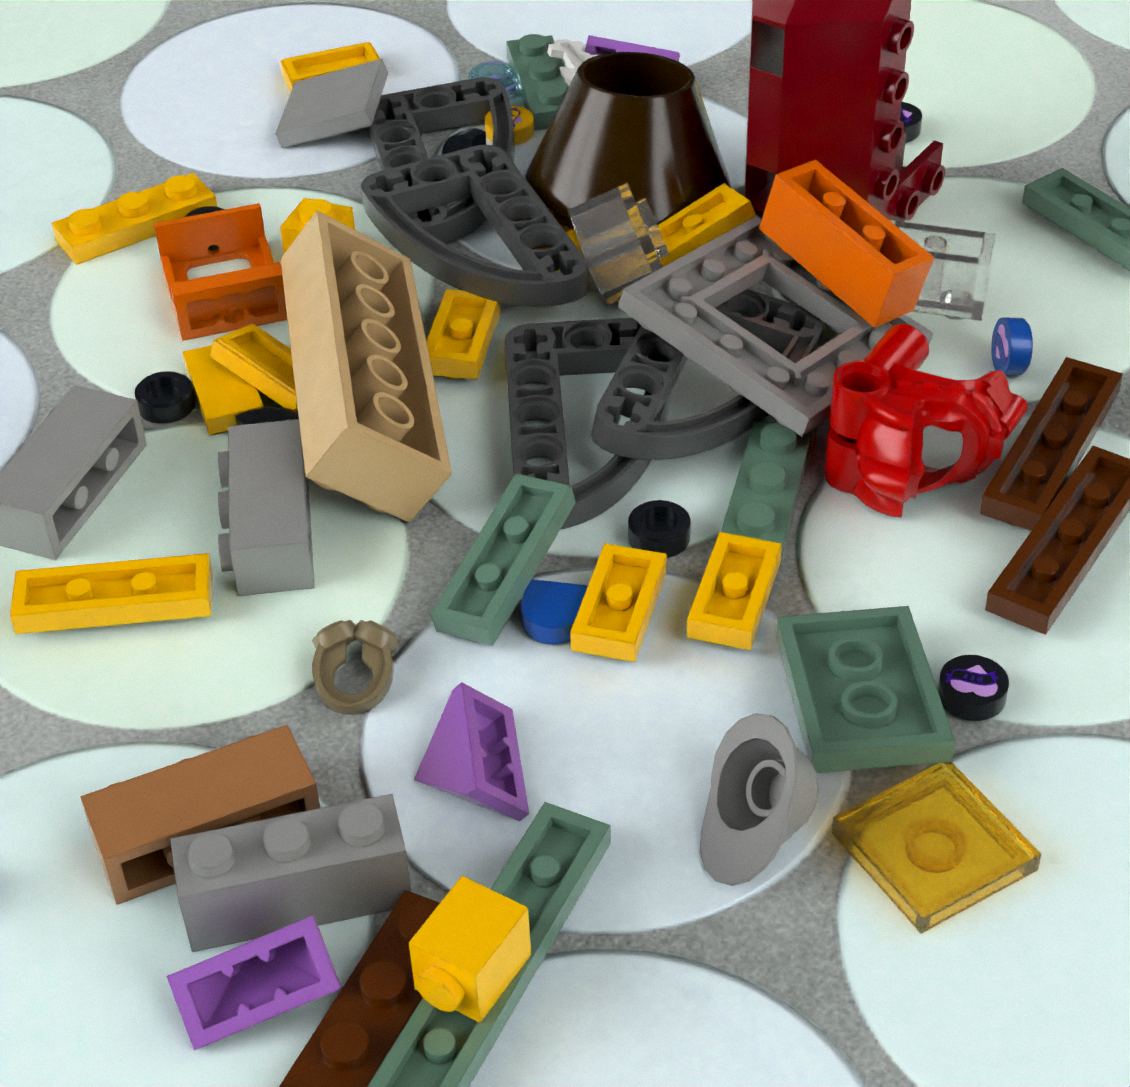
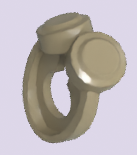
[312,620,400,715]

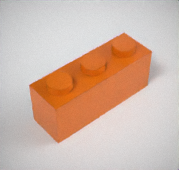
[759,160,935,328]

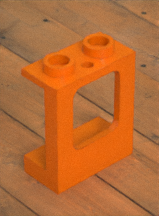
[153,203,287,341]

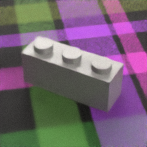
[0,385,147,560]
[218,419,315,596]
[170,794,411,952]

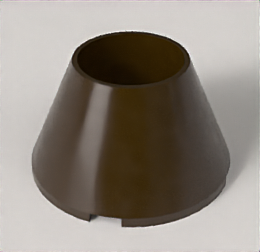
[525,52,732,239]

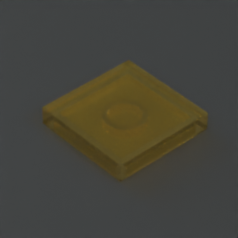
[832,762,1041,934]

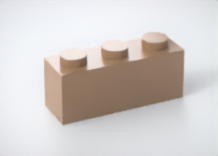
[80,724,320,905]

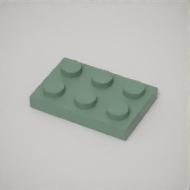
[776,606,955,773]

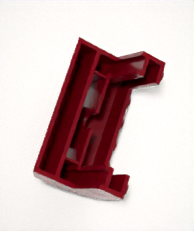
[744,0,945,227]

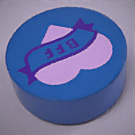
[991,317,1033,375]

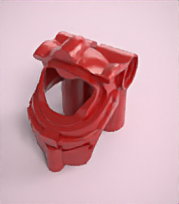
[824,324,1028,518]

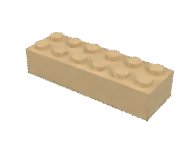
[281,210,452,523]

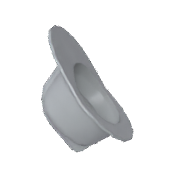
[700,713,819,886]

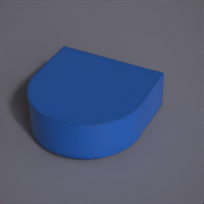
[521,579,588,644]

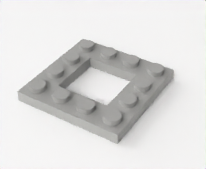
[618,216,934,437]

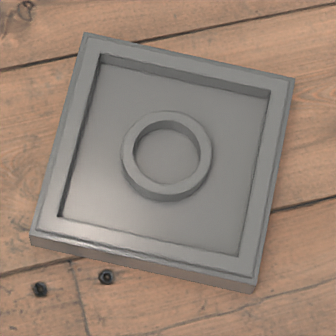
[275,59,388,148]

